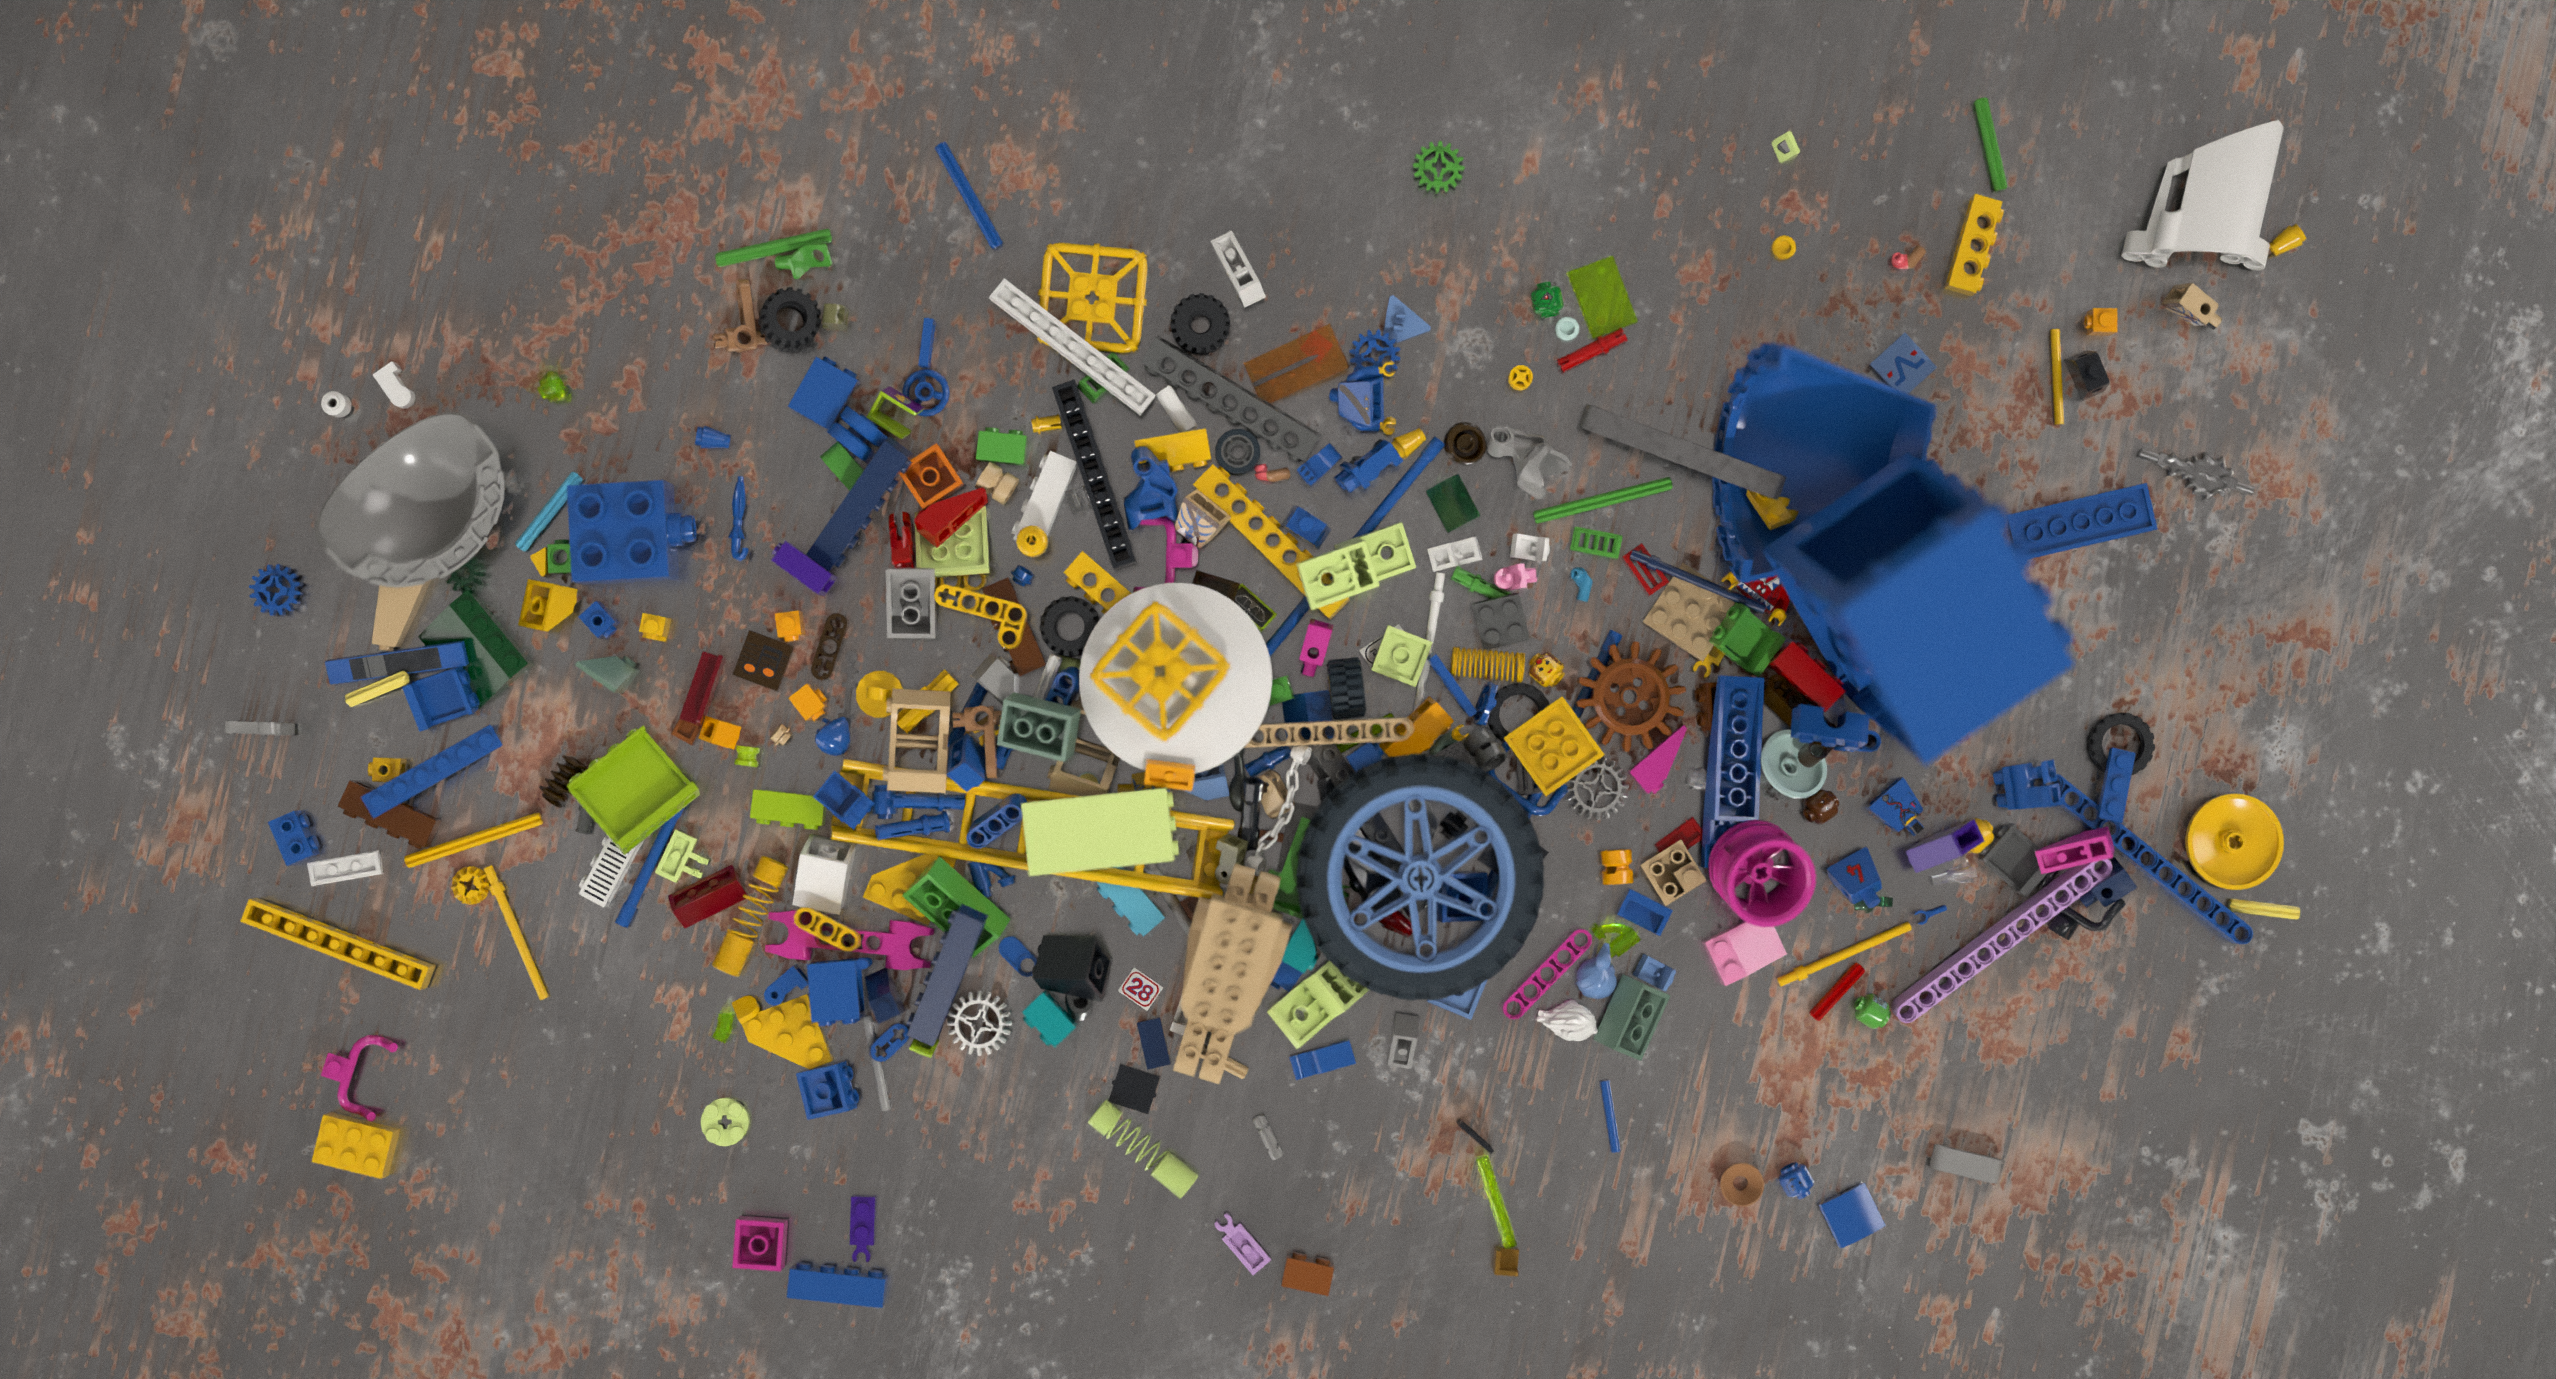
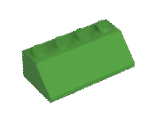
[902,856,1011,958]

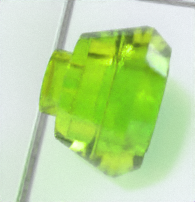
[537,370,568,402]

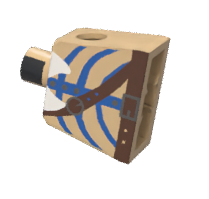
[2161,283,2222,330]
[1175,489,1231,548]

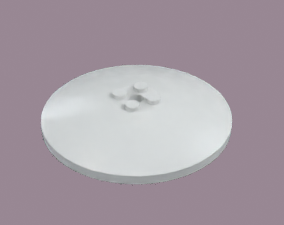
[1079,583,1272,774]

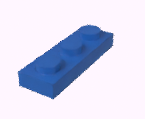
[2096,748,2136,824]

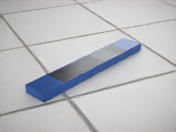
[325,641,469,685]

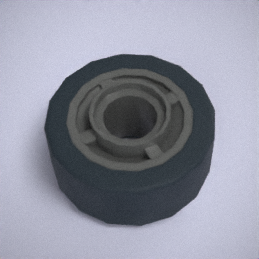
[1215,429,1260,475]

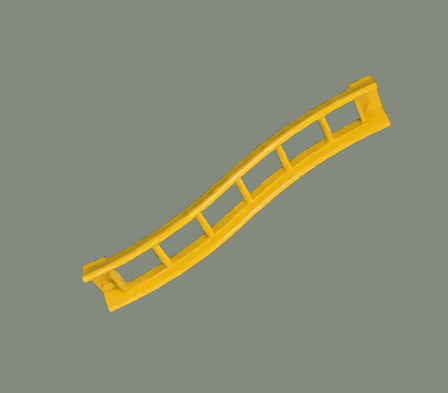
[830,759,1234,899]

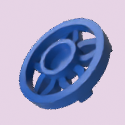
[1473,682,1498,726]

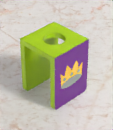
[867,386,924,439]

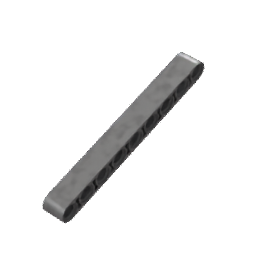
[1579,404,1787,500]

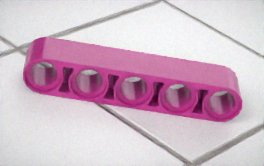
[1502,928,1592,1019]

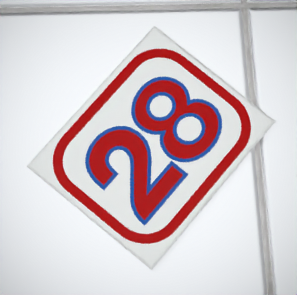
[1118,968,1163,1011]

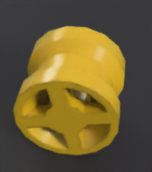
[1508,365,1533,391]

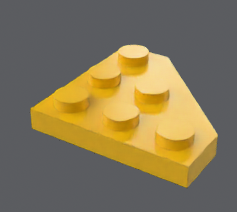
[863,854,957,925]
[742,994,833,1070]

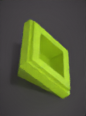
[909,1038,939,1058]

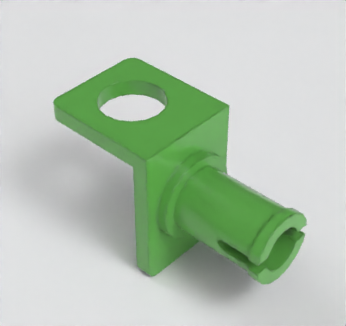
[775,243,832,279]

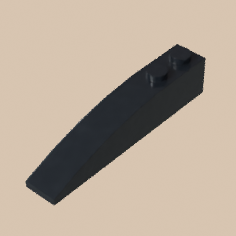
[1317,777,1401,912]

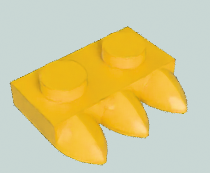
[1746,489,1799,530]

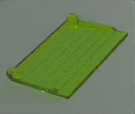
[1568,256,1638,339]

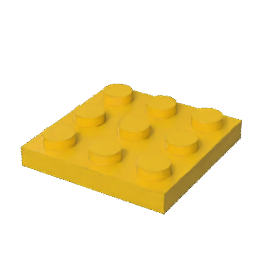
[1504,696,1605,797]

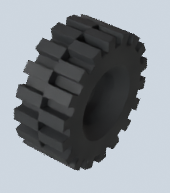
[1170,293,1230,355]

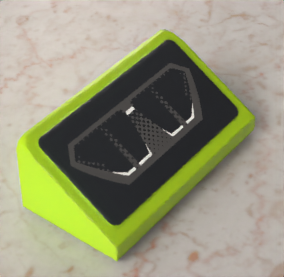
[1234,583,1277,632]

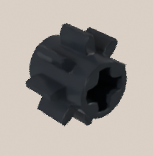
[1439,811,1469,840]

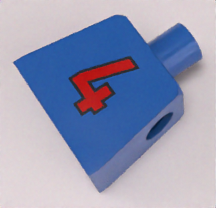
[1826,847,1882,908]

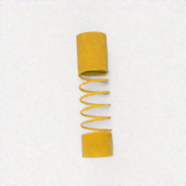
[711,856,789,977]

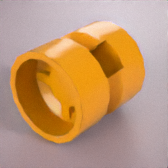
[1600,849,1634,885]

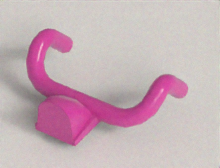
[1133,516,1198,593]
[321,1035,398,1121]

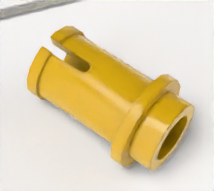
[1031,414,1062,435]

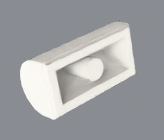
[1156,386,1198,433]

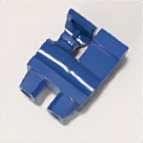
[1993,759,2062,810]

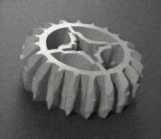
[1566,756,1629,820]

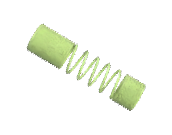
[1088,1099,1198,1199]

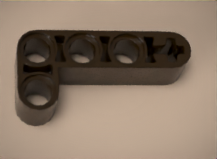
[1763,674,1836,768]

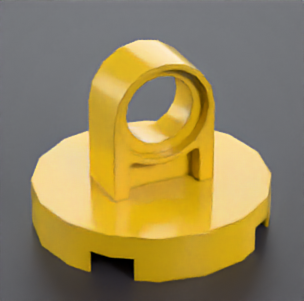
[856,671,903,718]

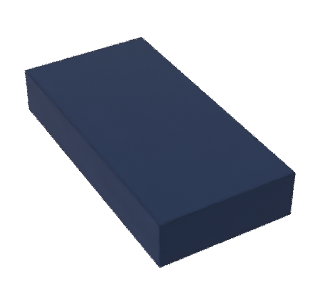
[1137,1017,1171,1070]

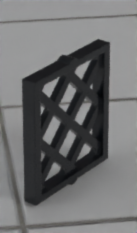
[1456,1118,1494,1154]

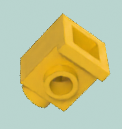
[639,613,671,642]
[368,757,407,782]

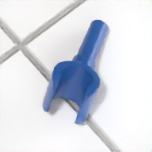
[1914,905,1947,925]

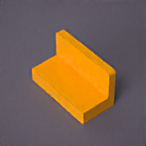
[1144,759,1195,791]

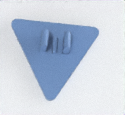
[1381,295,1431,347]

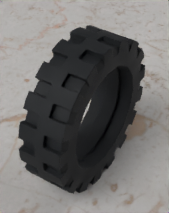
[1488,683,1550,742]
[2087,713,2155,775]

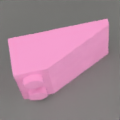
[1702,921,1787,986]

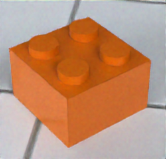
[900,443,965,509]

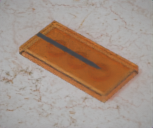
[1244,324,1350,404]

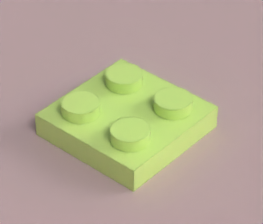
[1370,625,1433,687]

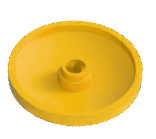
[2185,794,2284,890]

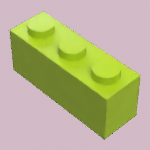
[750,789,827,830]

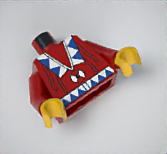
[1721,572,1790,626]

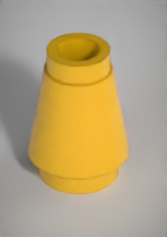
[2269,224,2306,256]
[1391,428,1426,459]

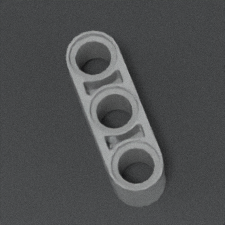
[1929,1144,2002,1184]

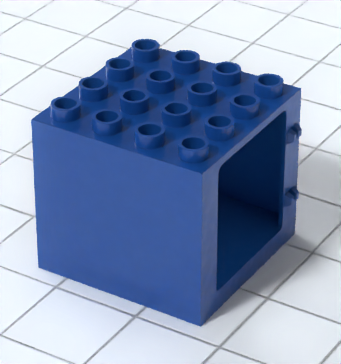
[1762,452,2075,766]

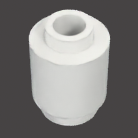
[321,391,351,418]

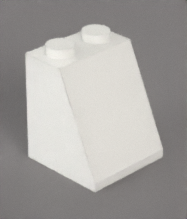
[792,834,857,915]

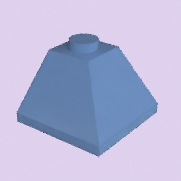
[1183,763,1229,800]

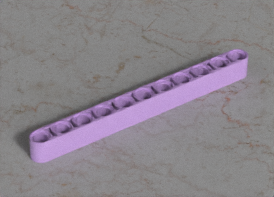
[1891,859,2112,1023]

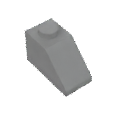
[971,654,1014,705]
[1388,1013,1420,1069]

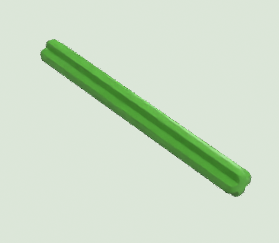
[1533,477,1673,524]

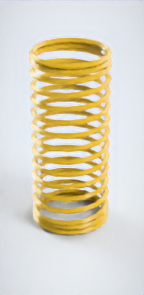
[1450,646,1525,683]

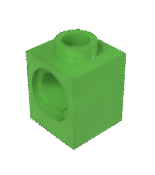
[547,539,571,575]

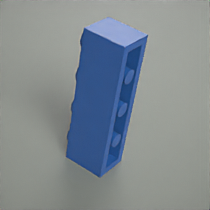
[787,1262,888,1308]

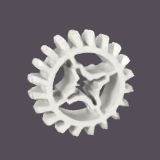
[947,990,1012,1056]

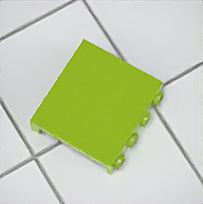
[567,726,700,855]

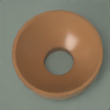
[1720,1163,1764,1207]

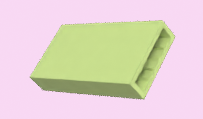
[1021,788,1179,876]

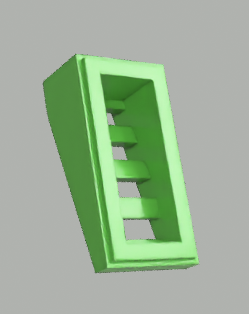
[1077,352,1129,404]
[1570,527,1623,560]

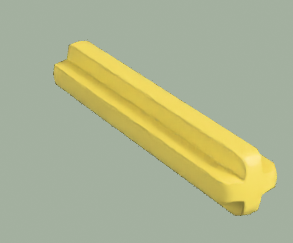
[345,671,410,707]
[2228,899,2300,920]

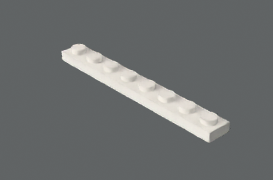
[989,278,1156,416]

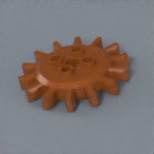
[1575,641,1686,752]

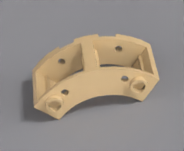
[883,689,950,793]
[1047,695,1120,796]

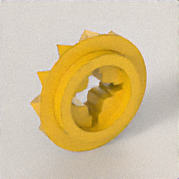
[451,866,490,905]

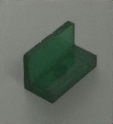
[1426,474,1481,533]

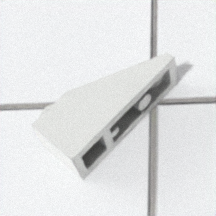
[1211,230,1266,308]

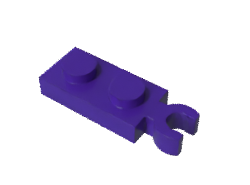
[850,1195,876,1262]

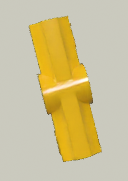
[897,669,959,734]

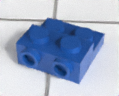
[796,1061,859,1120]

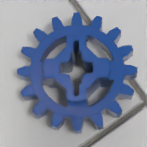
[1349,329,1401,377]
[249,564,303,616]

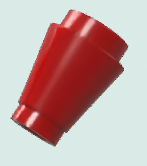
[1378,910,1413,938]

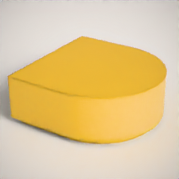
[732,996,760,1024]

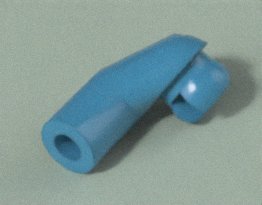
[1570,567,1593,602]

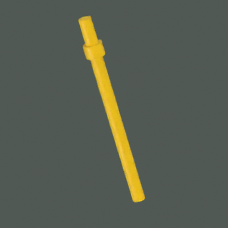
[484,865,549,1000]
[1777,921,1912,987]

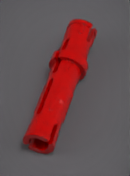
[1557,327,1628,373]

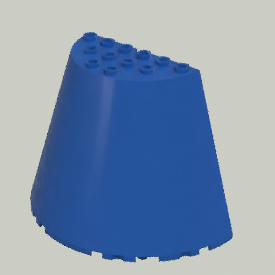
[1712,342,1937,583]

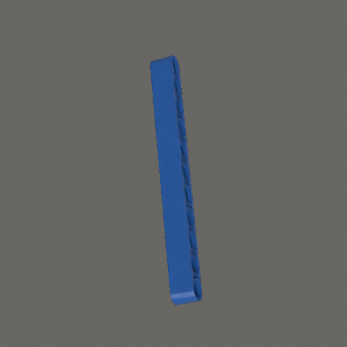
[2038,773,2253,945]

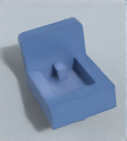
[1633,954,1676,992]

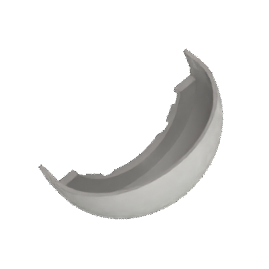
[315,411,505,587]

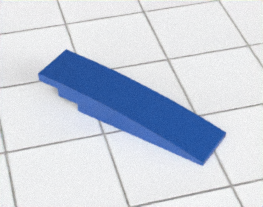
[1701,676,1764,868]

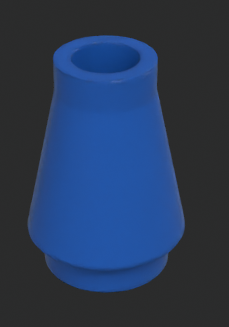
[695,425,731,449]

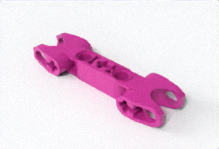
[765,910,935,970]

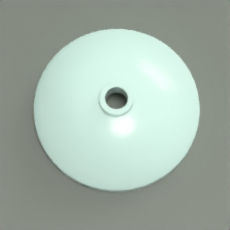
[1761,730,1827,799]

